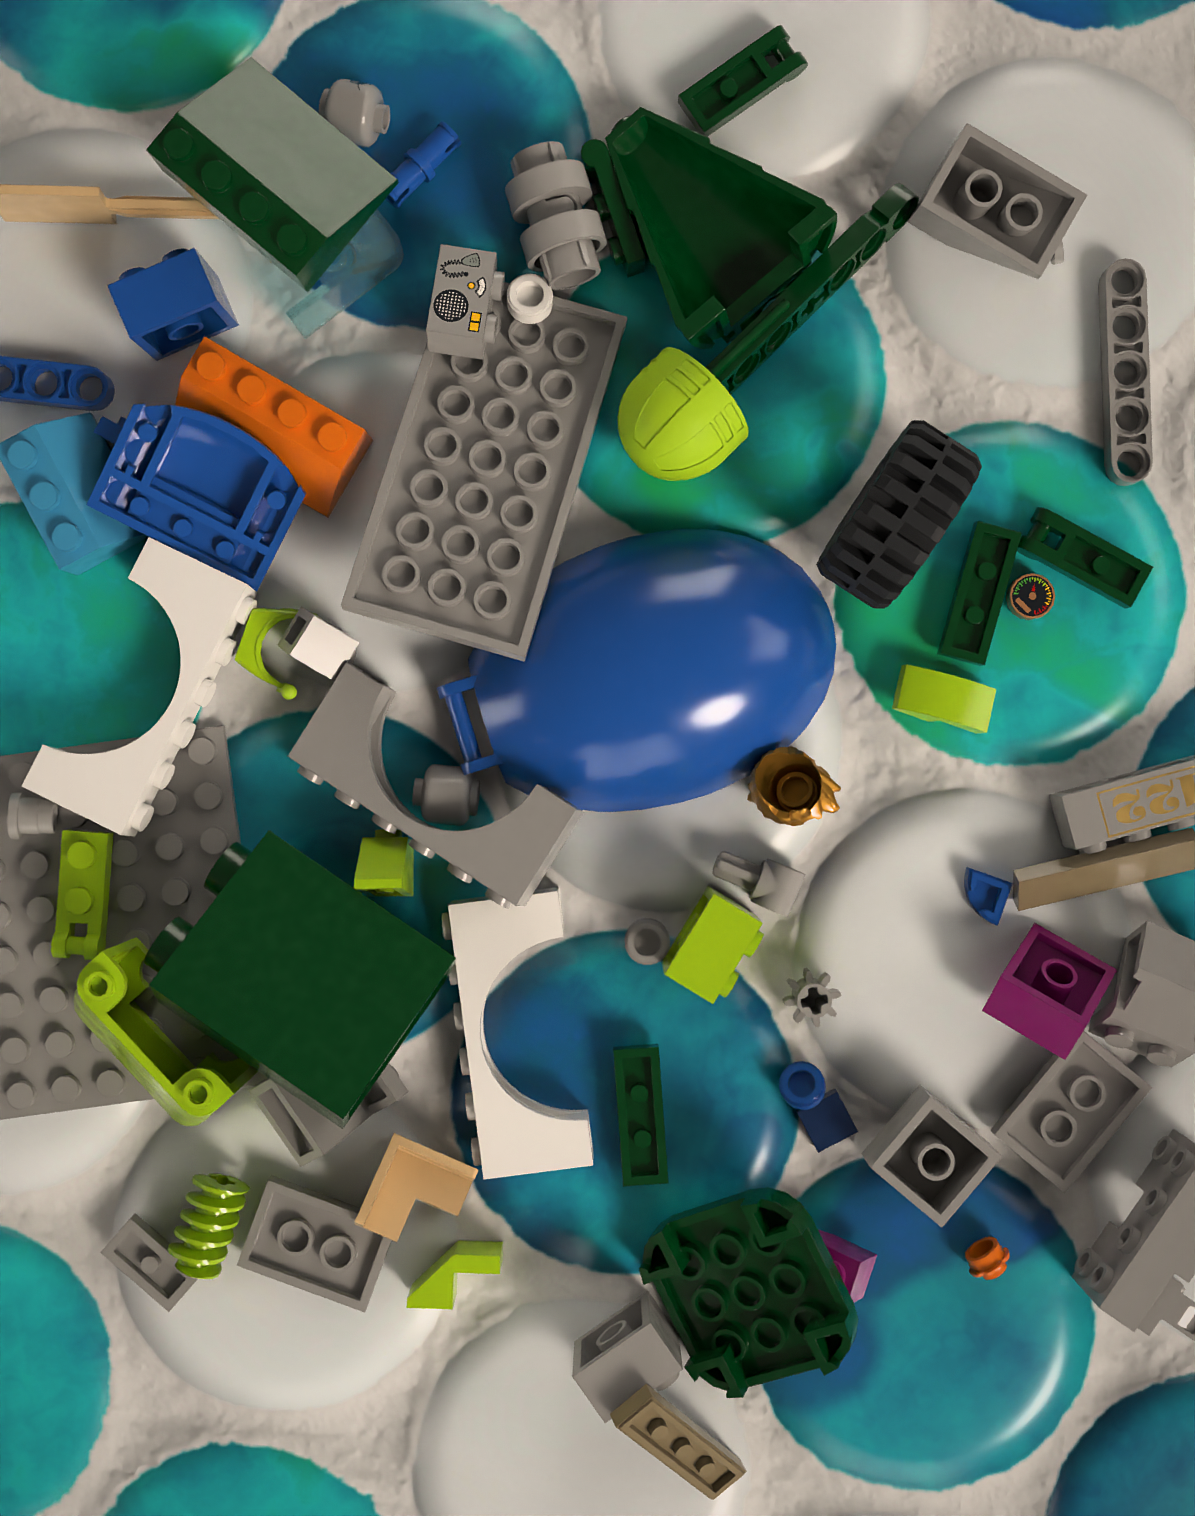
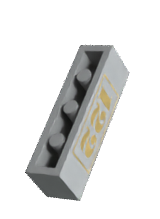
[1049,755,1195,854]

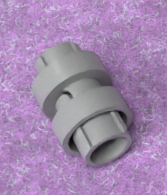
[505,141,607,290]

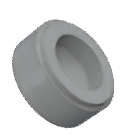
[625,918,670,965]

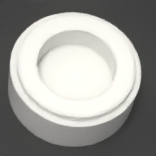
[507,274,553,324]

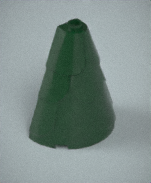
[605,107,837,349]

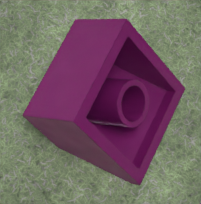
[982,923,1117,1060]

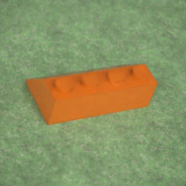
[175,336,373,518]

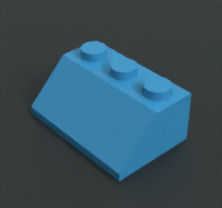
[0,412,149,575]

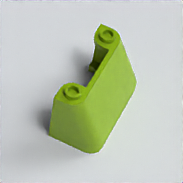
[74,937,258,1126]

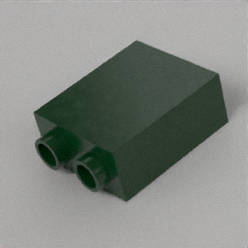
[144,830,456,1129]

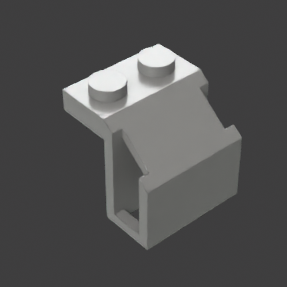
[1088,921,1195,1068]
[249,1064,409,1167]

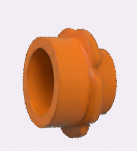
[965,1237,1010,1280]

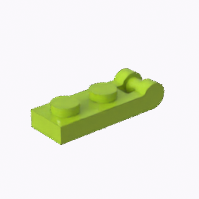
[51,829,114,960]

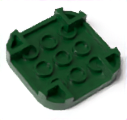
[639,1187,859,1398]

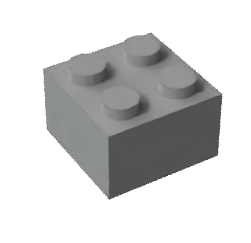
[861,1085,1002,1228]
[572,1291,683,1423]

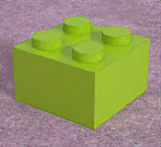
[661,885,764,1004]

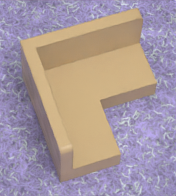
[354,1133,478,1243]

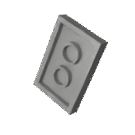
[990,1031,1152,1193]
[237,1175,392,1313]

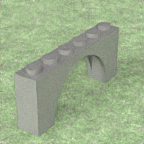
[288,662,584,909]

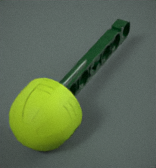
[618,183,919,481]

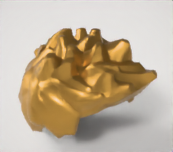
[747,746,841,826]

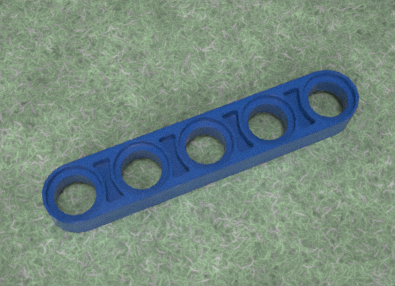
[0,356,115,411]

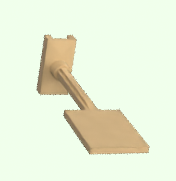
[0,184,272,263]

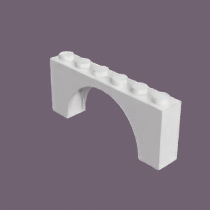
[22,537,258,837]
[442,887,594,1180]

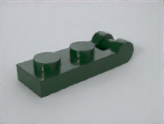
[678,25,808,137]
[581,139,645,278]
[1017,507,1153,609]

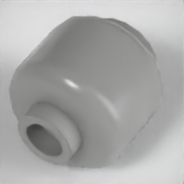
[319,79,390,147]
[412,764,480,826]

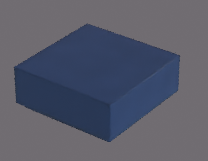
[795,1089,858,1153]

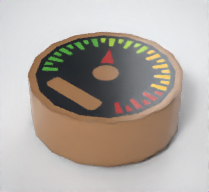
[1006,573,1055,620]

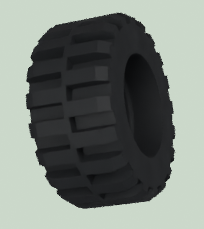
[816,420,982,609]

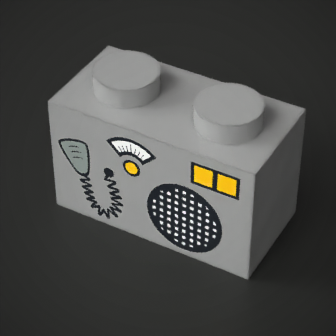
[426,244,505,360]

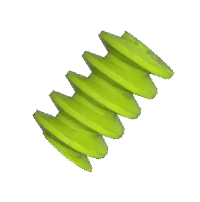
[167,1173,250,1279]

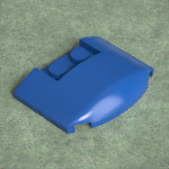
[86,403,306,591]

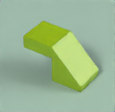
[406,1240,503,1310]

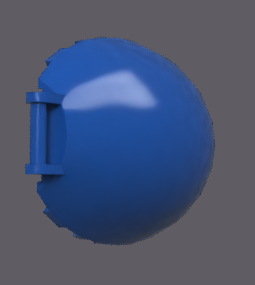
[436,529,836,812]

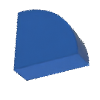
[964,867,1013,926]

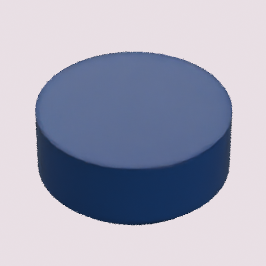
[779,1061,826,1110]

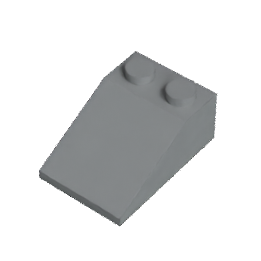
[908,123,1087,279]

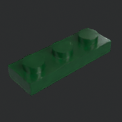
[937,521,1022,666]
[613,1044,669,1187]

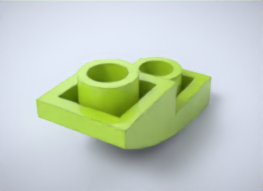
[892,664,996,734]

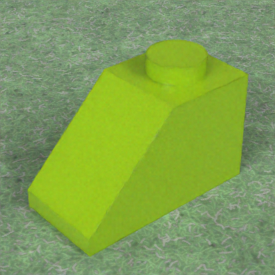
[354,829,414,897]

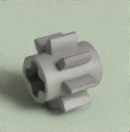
[782,968,841,1027]

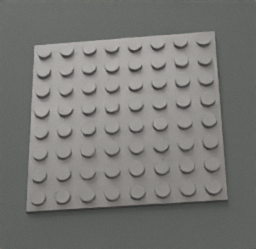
[0,726,267,1120]

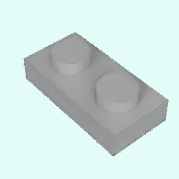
[100,1213,198,1312]

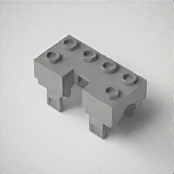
[1071,1129,1195,1341]

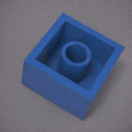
[107,248,239,361]

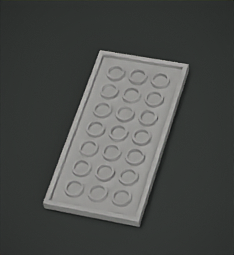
[341,282,627,662]

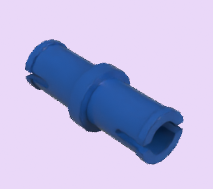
[386,121,462,209]

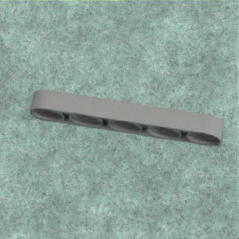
[1098,258,1153,486]

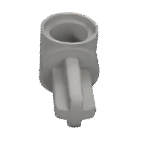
[712,851,806,917]

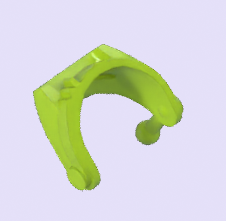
[235,608,318,700]

